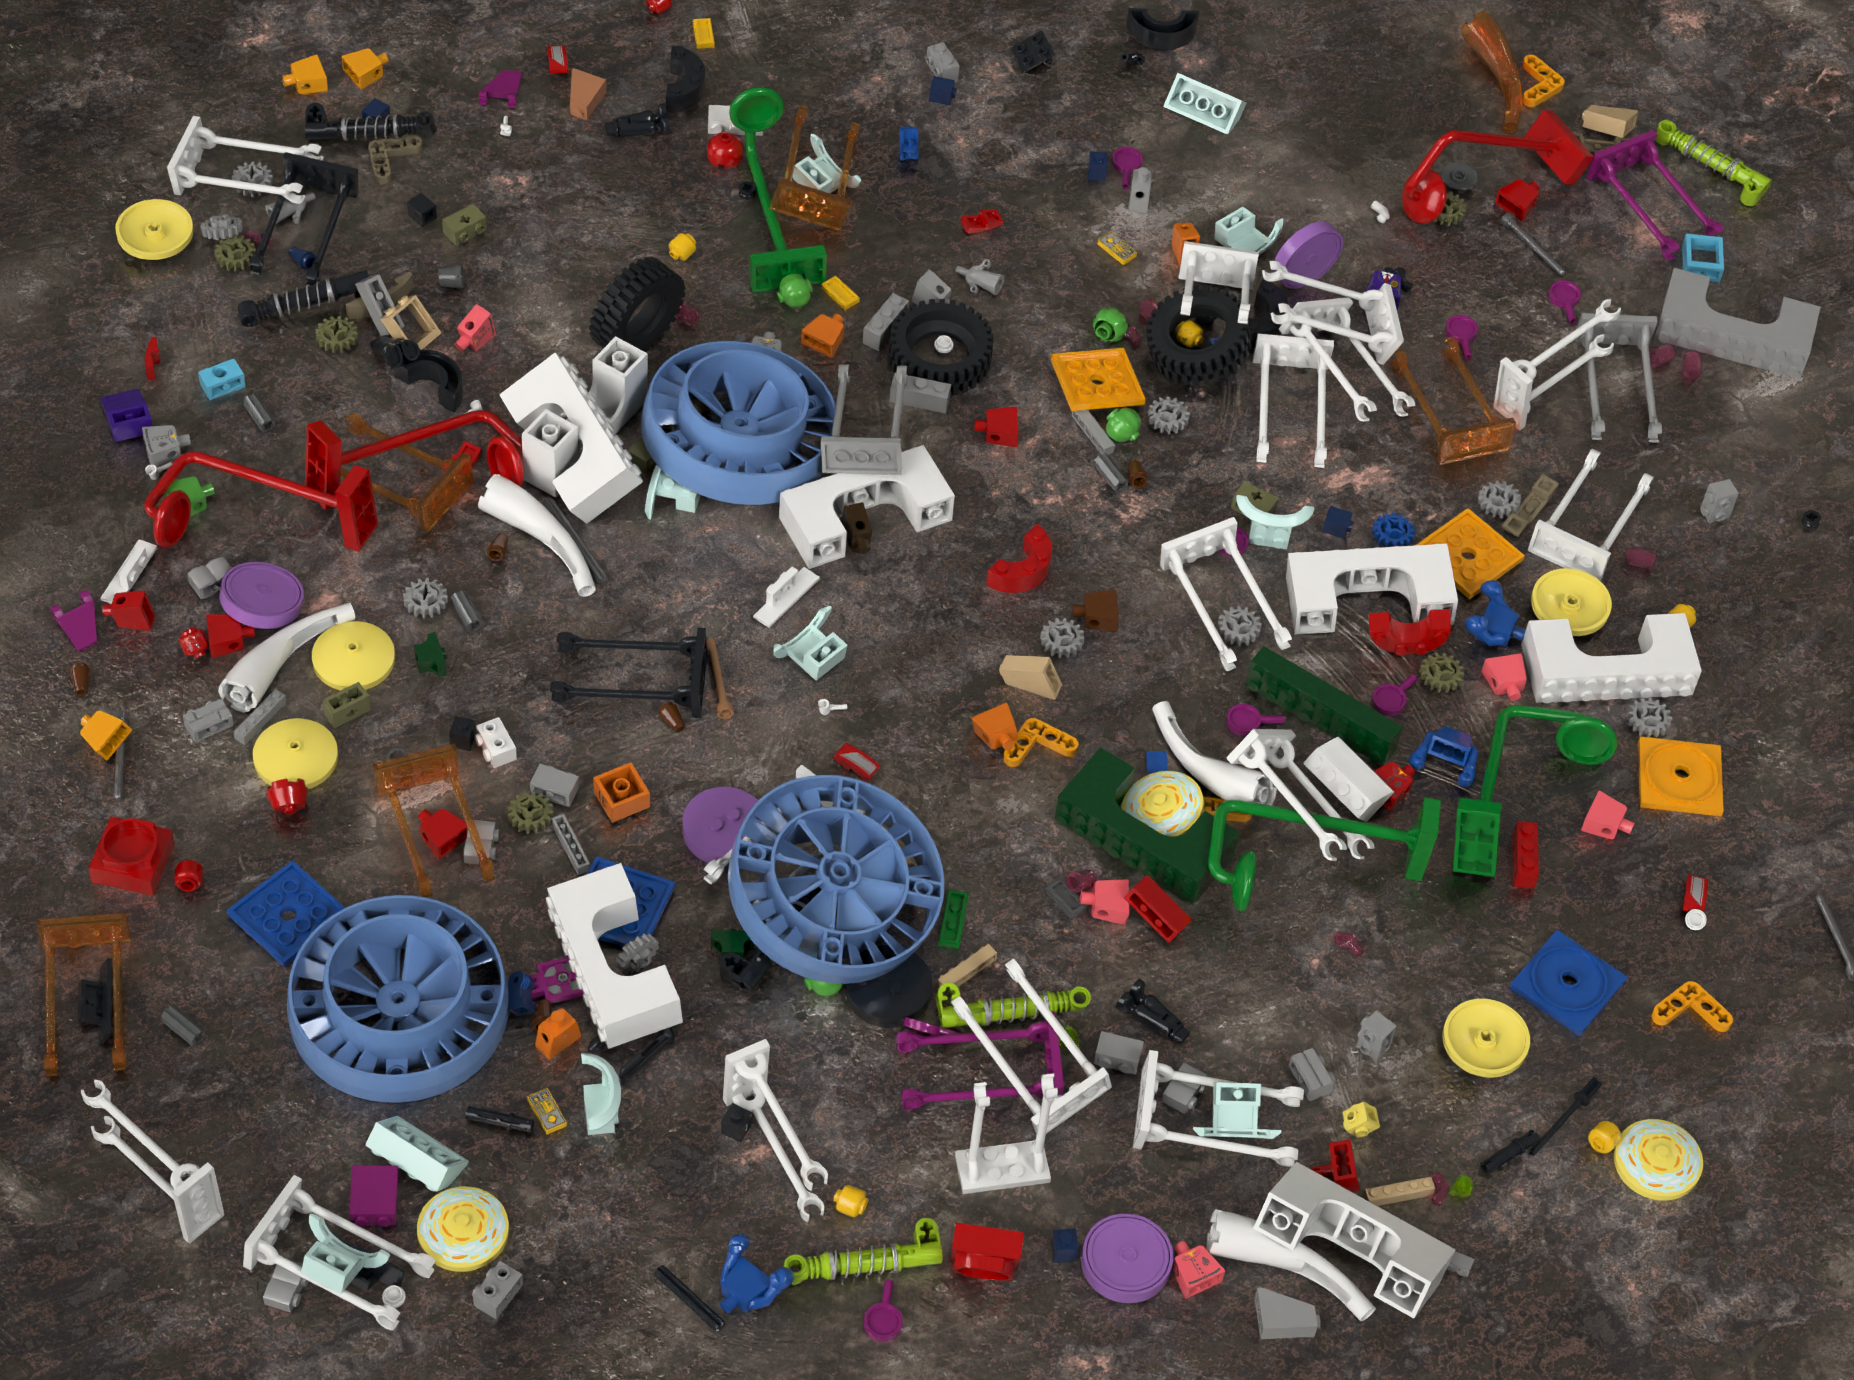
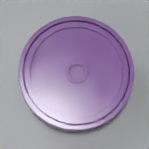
[1274,221,1343,289]
[219,562,304,629]
[683,787,762,866]
[1081,1214,1173,1303]

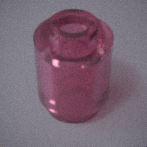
[1139,298,1158,320]
[675,300,700,325]
[1649,344,1675,368]
[1683,351,1702,380]
[1625,546,1656,569]
[1066,869,1097,893]

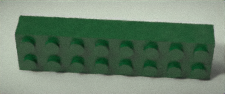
[1245,646,1403,766]

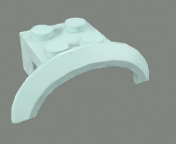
[793,134,861,202]
[1214,207,1283,256]
[645,464,701,520]
[1236,495,1314,549]
[773,606,847,681]
[581,1053,621,1135]
[1193,1082,1281,1139]
[301,1214,390,1295]

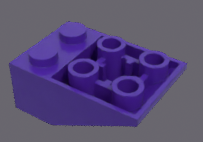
[100,389,152,442]

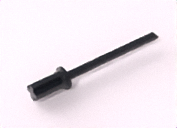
[1528,1077,1602,1156]

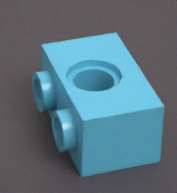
[198,359,246,400]

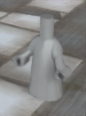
[265,192,315,224]
[955,259,1005,295]

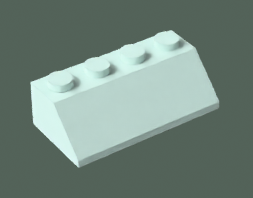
[1163,73,1247,134]
[365,1116,469,1191]

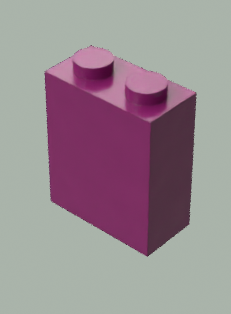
[349,1166,399,1227]

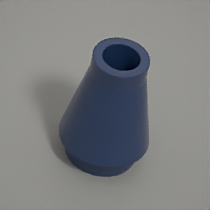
[289,246,315,269]

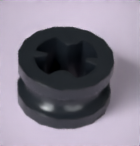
[739,181,756,200]
[1802,510,1821,529]

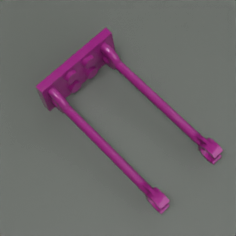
[1586,130,1724,261]
[897,1011,1064,1110]

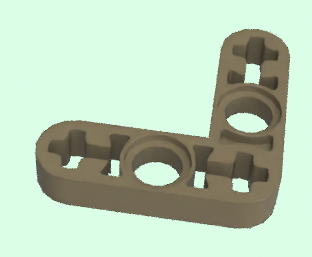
[368,135,422,185]

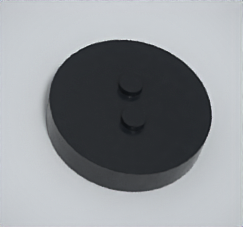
[845,945,932,1028]

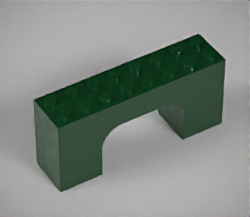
[1055,747,1240,905]

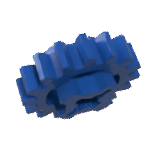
[1372,512,1415,547]

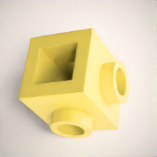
[1342,1101,1380,1138]

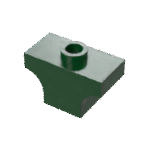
[414,632,447,678]
[711,929,754,958]

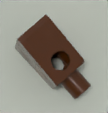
[1072,590,1119,632]

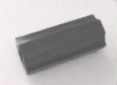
[243,393,276,433]
[1094,453,1129,493]
[451,590,483,632]
[161,1005,206,1047]

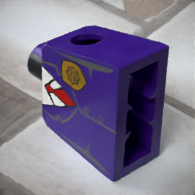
[1365,267,1401,311]

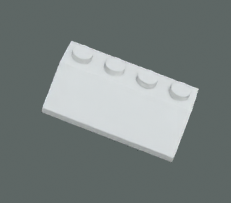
[1303,737,1394,822]

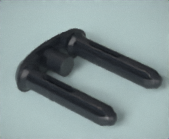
[588,1027,675,1080]

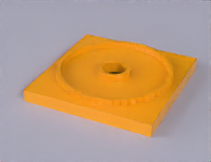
[1050,348,1146,411]
[1416,508,1525,599]
[1638,736,1724,816]

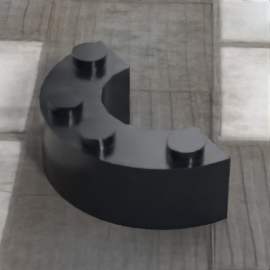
[1126,8,1199,51]
[666,46,705,112]
[1248,279,1288,348]
[393,349,463,412]

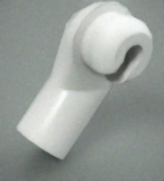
[1371,201,1390,224]

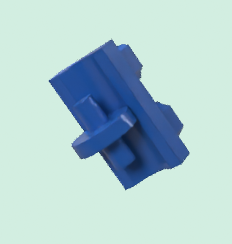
[899,126,918,161]

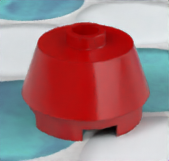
[266,778,309,814]

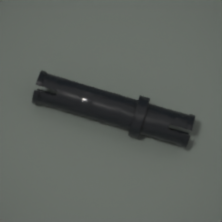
[466,1106,534,1133]
[1480,1129,1540,1175]

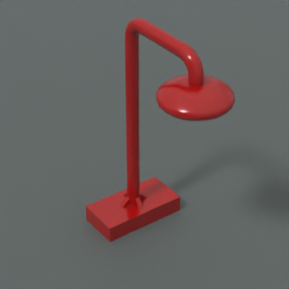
[1402,109,1594,224]
[305,410,524,510]
[144,451,378,552]

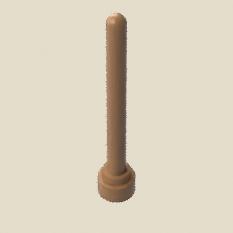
[707,638,734,719]

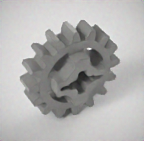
[232,161,273,197]
[200,214,243,240]
[1147,396,1190,434]
[1478,480,1521,518]
[403,578,448,619]
[1217,606,1261,646]
[1040,618,1084,658]
[1626,698,1672,738]
[616,934,659,975]

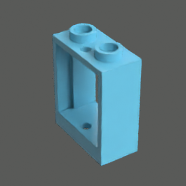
[1682,233,1724,282]

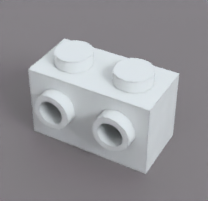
[474,717,517,768]

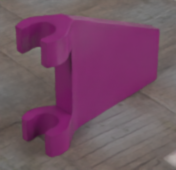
[479,70,522,108]
[50,589,97,652]

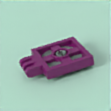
[528,957,584,1004]

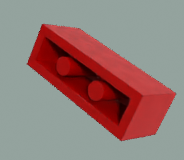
[1512,821,1539,889]
[1124,875,1192,943]

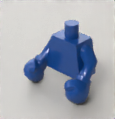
[1464,580,1526,646]
[1408,726,1478,789]
[720,1234,794,1313]

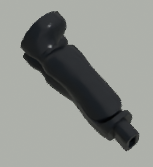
[605,103,671,137]
[370,336,420,368]
[1116,979,1191,1044]

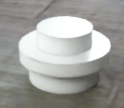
[934,335,953,353]
[1685,909,1707,930]
[382,1285,406,1308]

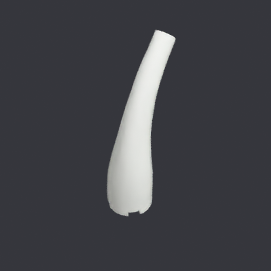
[478,474,596,597]
[219,603,355,712]
[1152,701,1277,806]
[1206,1209,1376,1322]

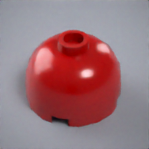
[707,132,743,168]

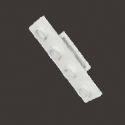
[101,539,157,604]
[753,567,820,628]

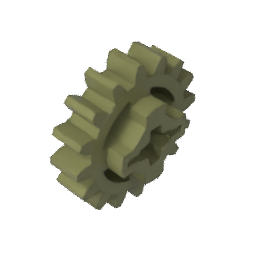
[1434,192,1467,226]
[214,235,256,271]
[315,316,358,353]
[1419,653,1464,693]
[508,791,554,834]

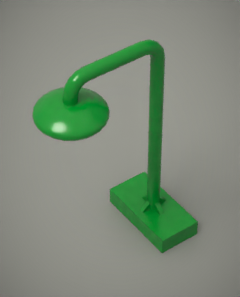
[729,87,827,293]
[1453,705,1618,877]
[1208,797,1441,913]

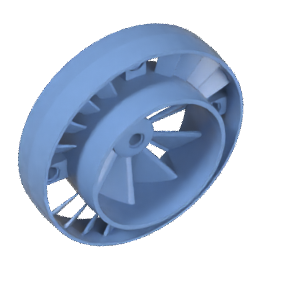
[641,341,836,505]
[728,775,944,984]
[287,895,509,1103]

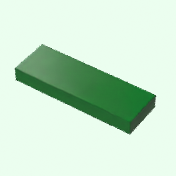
[938,889,969,949]

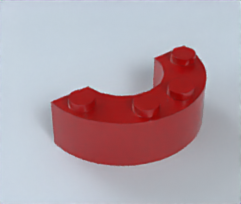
[986,524,1052,593]
[1369,609,1451,656]

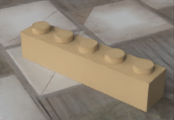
[937,944,997,995]
[1363,1177,1435,1206]

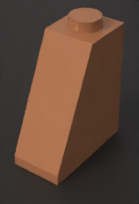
[570,68,606,120]

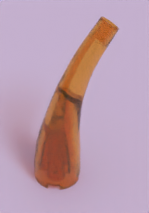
[1460,11,1522,134]

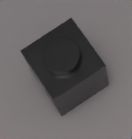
[407,193,437,227]
[449,716,476,751]
[721,1103,752,1143]

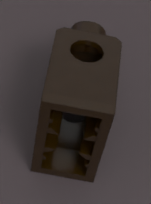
[841,502,872,554]

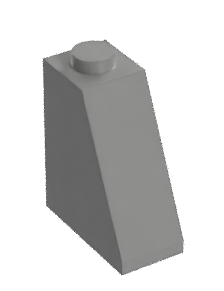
[1254,1287,1320,1339]

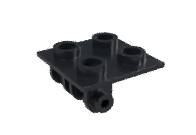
[1011,30,1055,73]

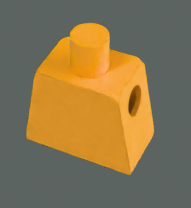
[342,48,389,90]
[282,55,328,94]
[80,710,132,761]

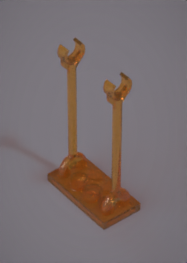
[769,105,860,231]
[1391,337,1516,465]
[341,413,474,533]
[373,743,495,898]
[37,913,131,1077]

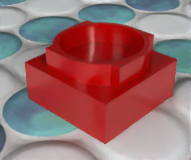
[88,816,175,896]
[950,1223,1024,1281]

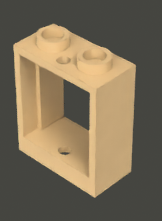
[380,295,441,350]

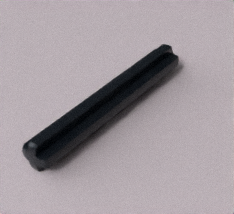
[655,1265,725,1332]

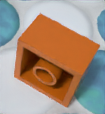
[593,762,650,823]

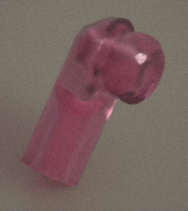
[244,229,273,246]
[1124,325,1142,346]
[1334,932,1364,957]
[1431,1172,1449,1206]

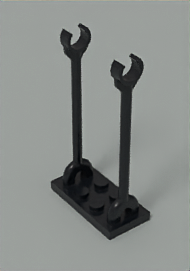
[250,152,359,286]
[550,628,708,718]

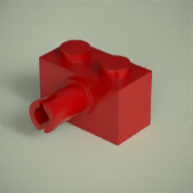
[1310,1139,1360,1192]

